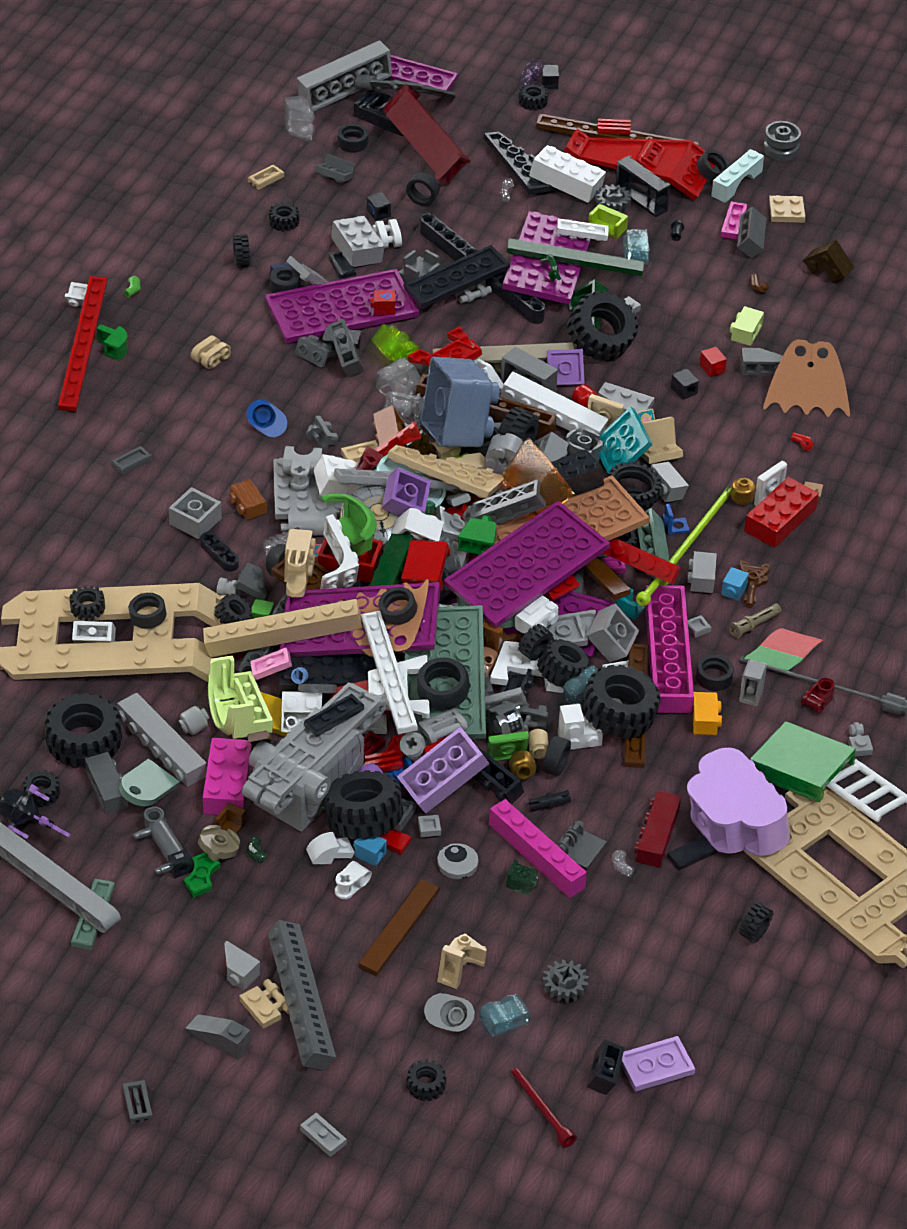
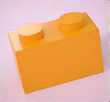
[692,692,722,735]

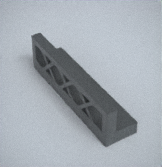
[471,479,546,525]

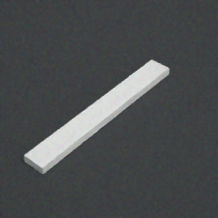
[361,611,418,734]

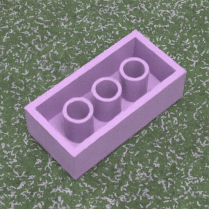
[397,727,489,813]

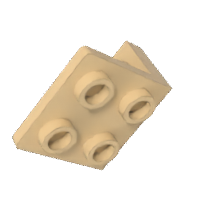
[641,417,683,464]

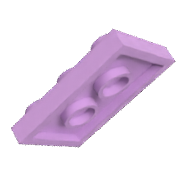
[621,1036,695,1092]

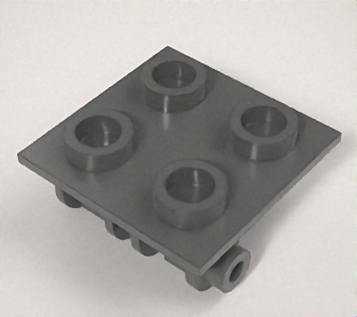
[556,820,607,869]

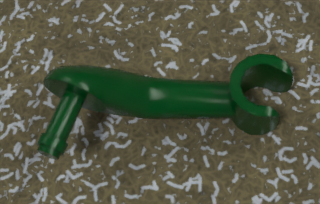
[540,254,561,282]

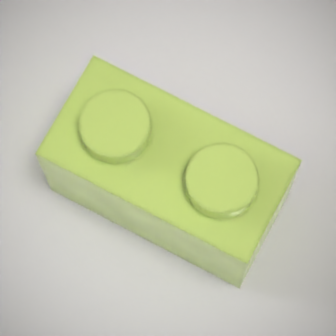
[730,306,764,346]

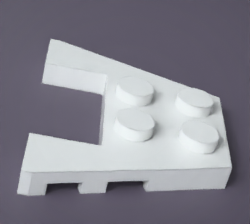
[489,641,564,693]
[368,655,430,719]

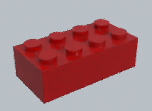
[744,477,819,548]

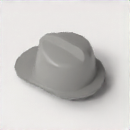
[424,993,475,1032]

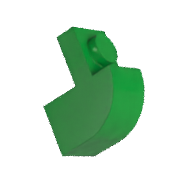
[97,324,128,361]

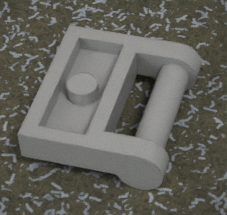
[418,708,468,744]

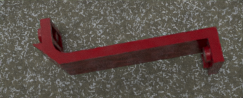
[384,84,471,185]

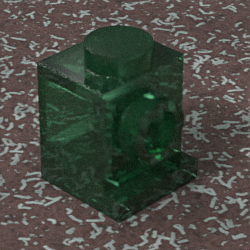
[506,860,539,895]

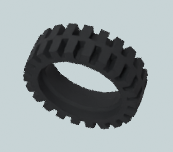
[607,462,661,510]

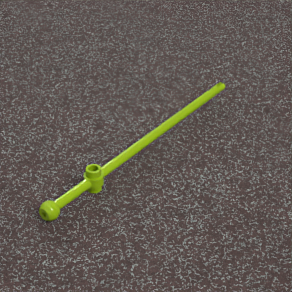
[636,487,731,606]

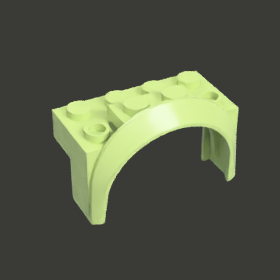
[208,656,273,739]

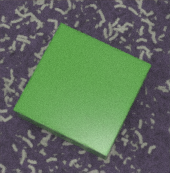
[251,599,274,618]

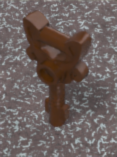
[740,560,770,608]

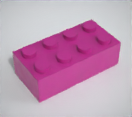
[203,738,252,815]

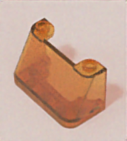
[502,437,575,518]

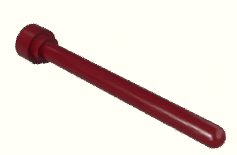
[511,1068,577,1148]

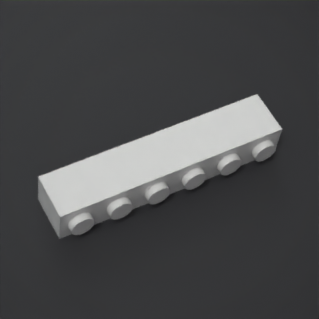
[500,372,608,435]

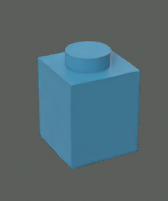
[721,567,749,601]
[353,837,387,866]

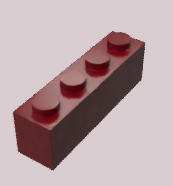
[634,790,681,868]

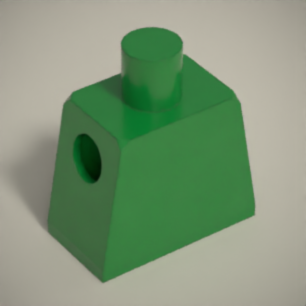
[458,515,497,555]

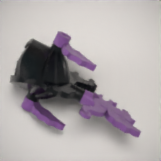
[0,784,71,839]

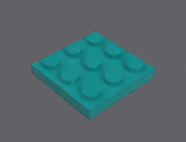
[599,406,653,473]

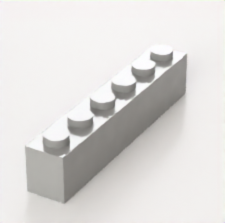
[117,693,207,787]

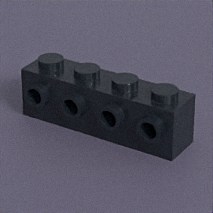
[472,744,524,805]

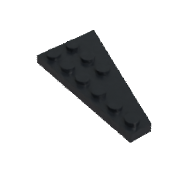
[483,131,559,194]

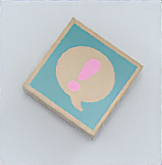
[637,409,655,422]

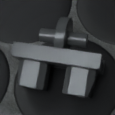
[306,416,338,450]
[520,703,548,732]

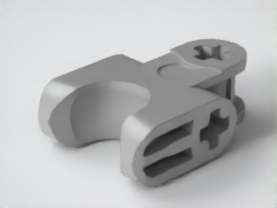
[282,446,322,490]

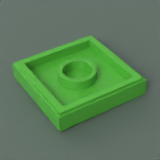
[486,731,529,761]

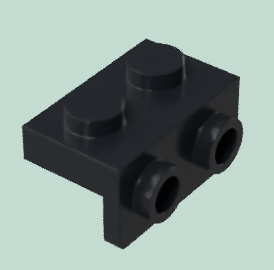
[500,668,534,700]

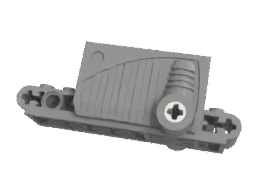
[242,682,386,832]

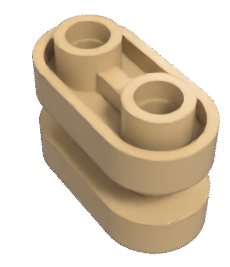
[191,335,231,369]

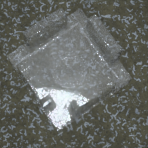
[384,391,423,429]

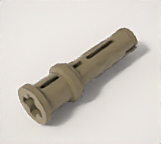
[729,603,782,639]

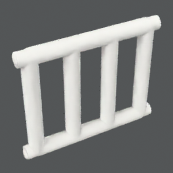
[826,760,907,822]

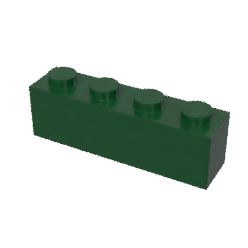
[368,533,414,586]

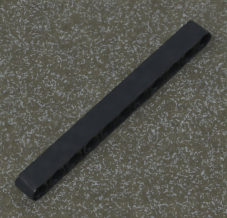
[420,214,545,324]

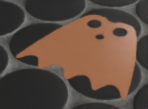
[763,340,850,417]
[339,579,429,657]

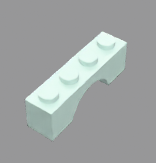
[712,149,764,203]

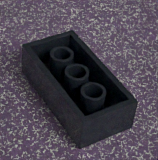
[519,449,604,505]

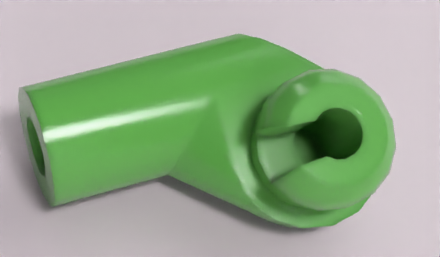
[124,276,141,298]

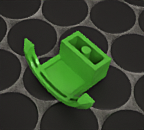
[320,493,377,556]

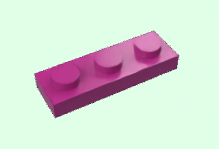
[721,202,747,240]

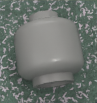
[179,706,209,735]

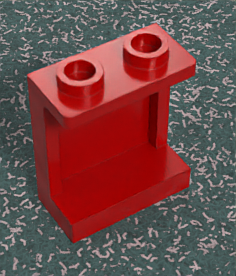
[401,540,451,591]

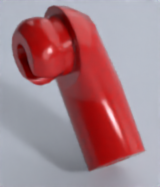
[791,433,814,451]

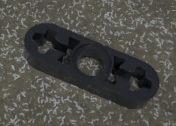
[200,532,239,572]

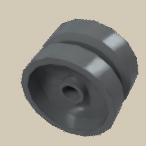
[763,121,801,161]

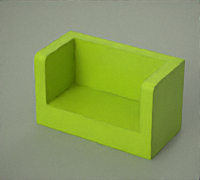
[588,204,628,239]

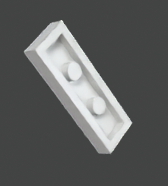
[557,219,608,241]

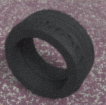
[417,657,469,710]

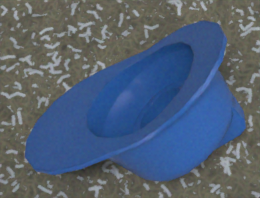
[247,400,287,437]

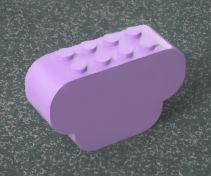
[687,748,790,856]

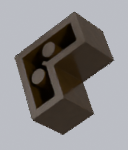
[803,240,855,283]

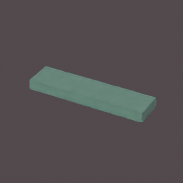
[71,879,115,950]

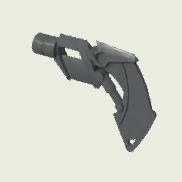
[355,75,456,98]

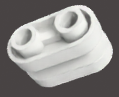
[372,219,402,249]

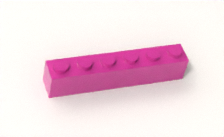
[489,799,587,898]

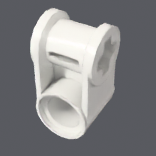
[335,861,372,899]

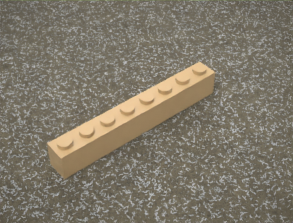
[203,599,363,657]

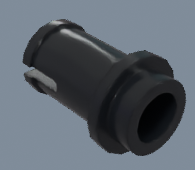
[670,220,684,241]

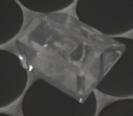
[285,95,315,141]

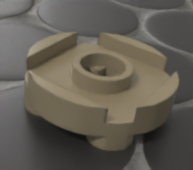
[198,825,240,861]

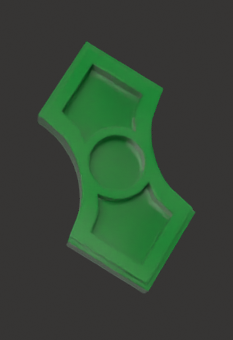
[184,852,220,898]

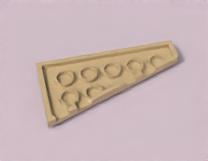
[387,445,510,498]

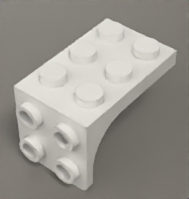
[320,514,359,589]

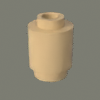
[528,729,549,759]

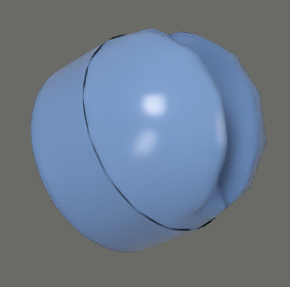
[291,667,309,684]

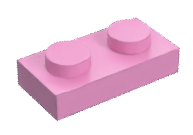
[250,648,292,680]

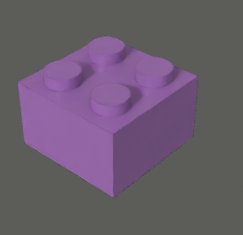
[382,467,431,516]

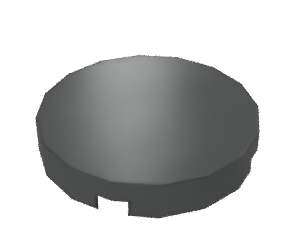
[298,684,337,693]

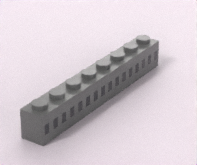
[268,920,336,1070]

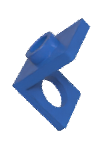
[662,504,689,534]

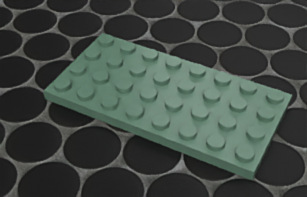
[405,605,486,740]

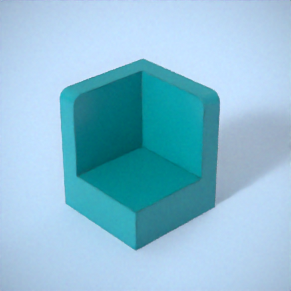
[616,588,644,620]

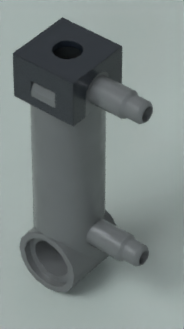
[133,807,193,879]

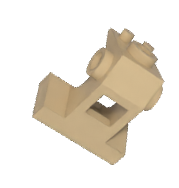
[437,934,487,989]

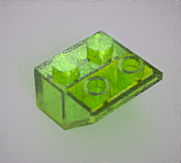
[371,324,419,365]

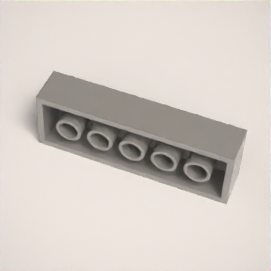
[297,40,392,113]

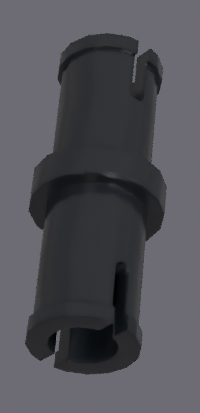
[529,790,571,811]

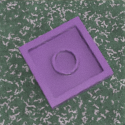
[547,349,585,386]

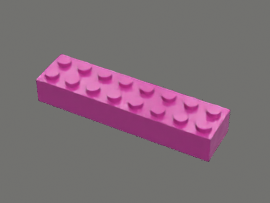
[645,585,694,713]

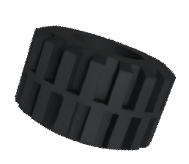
[498,407,539,453]
[537,639,591,689]

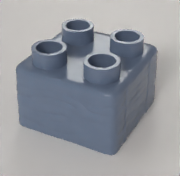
[421,357,500,447]

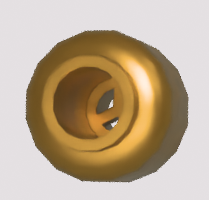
[731,478,756,505]
[509,750,536,780]

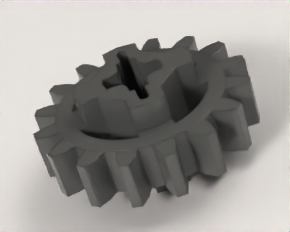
[595,184,632,212]
[542,960,589,1002]

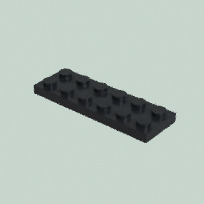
[403,245,510,309]

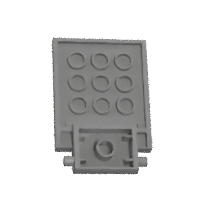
[274,457,345,536]

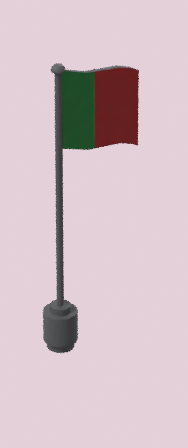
[739,628,907,716]

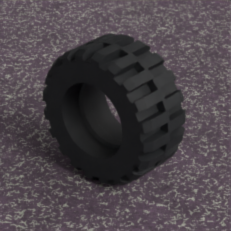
[568,291,638,361]
[581,665,661,739]
[45,693,122,768]
[323,770,403,840]

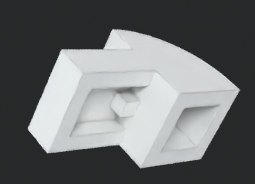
[306,832,355,864]

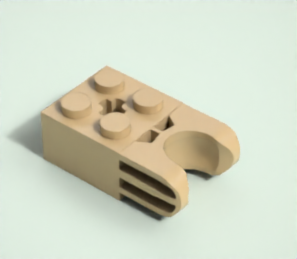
[284,529,316,597]

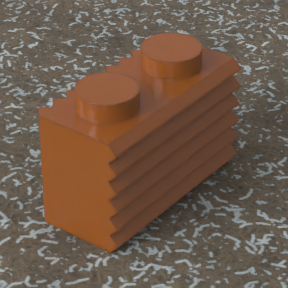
[229,479,267,520]

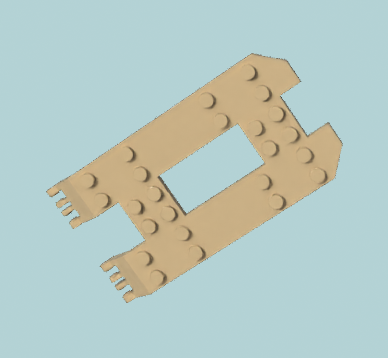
[0,583,228,682]
[743,787,907,968]

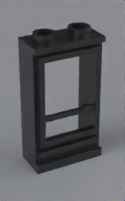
[354,90,404,137]
[615,155,671,217]

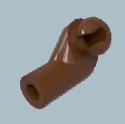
[750,274,769,293]

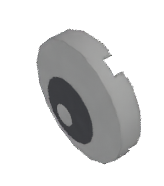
[437,843,478,879]

